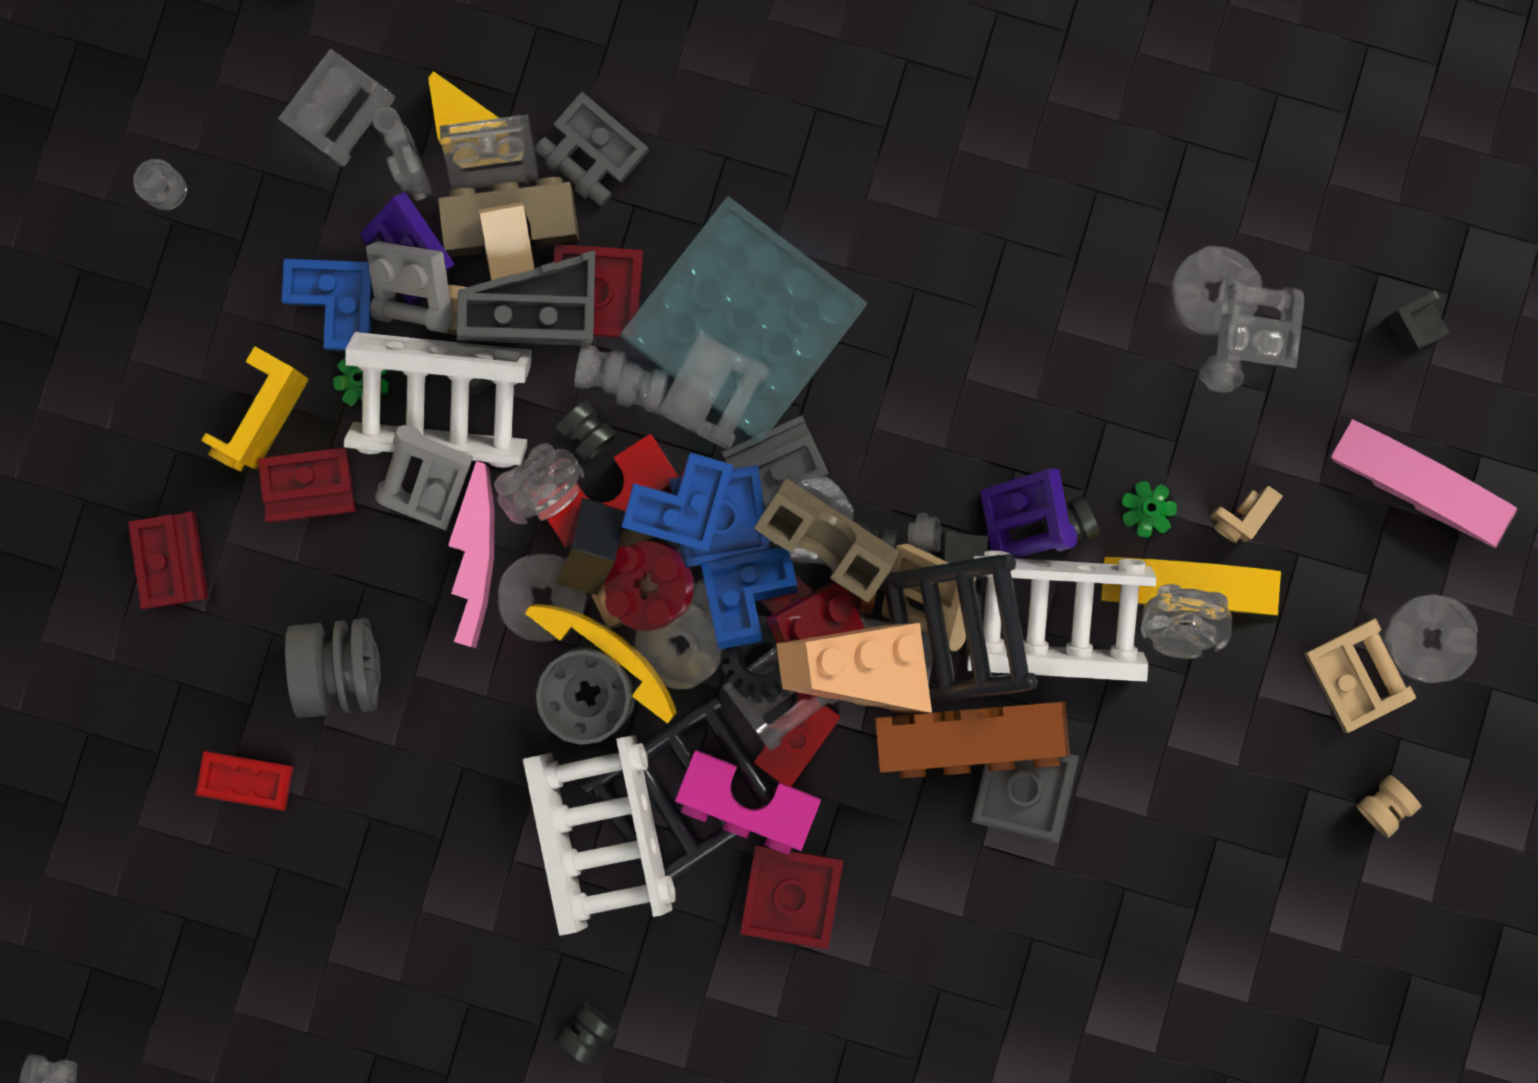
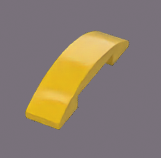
[1100,557,1281,616]
[525,604,677,724]

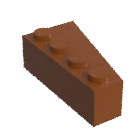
[875,702,1070,778]

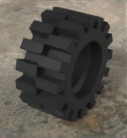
[720,616,790,703]

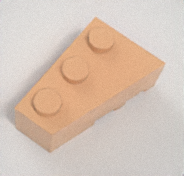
[776,623,932,713]

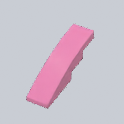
[1331,419,1517,548]
[448,461,495,648]

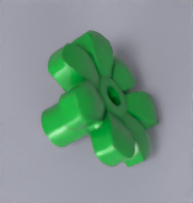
[333,358,390,407]
[1120,481,1177,538]

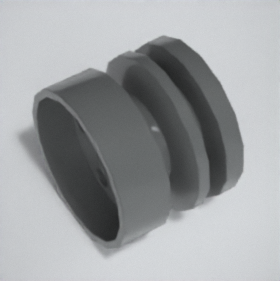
[285,618,381,718]
[536,644,638,745]

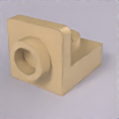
[1210,486,1283,543]

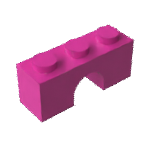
[675,750,821,855]

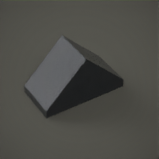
[554,497,625,596]

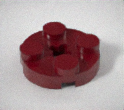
[605,541,694,631]

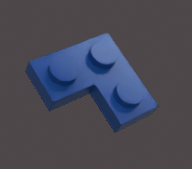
[282,259,373,351]
[621,452,733,552]
[701,547,798,650]

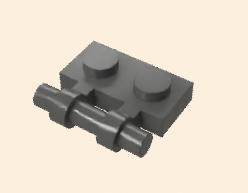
[534,92,649,206]

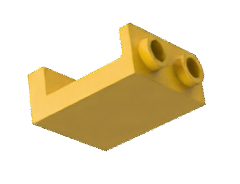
[201,346,309,472]

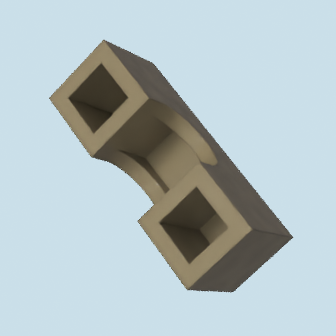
[438,177,579,257]
[754,478,899,603]

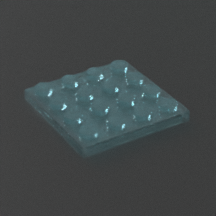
[620,196,868,444]

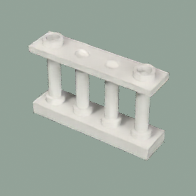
[344,332,532,468]
[966,551,1156,682]
[523,735,675,936]

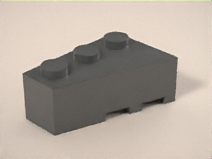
[456,250,595,346]

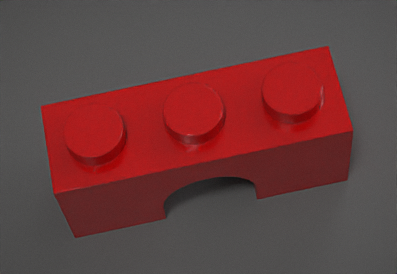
[538,434,679,547]

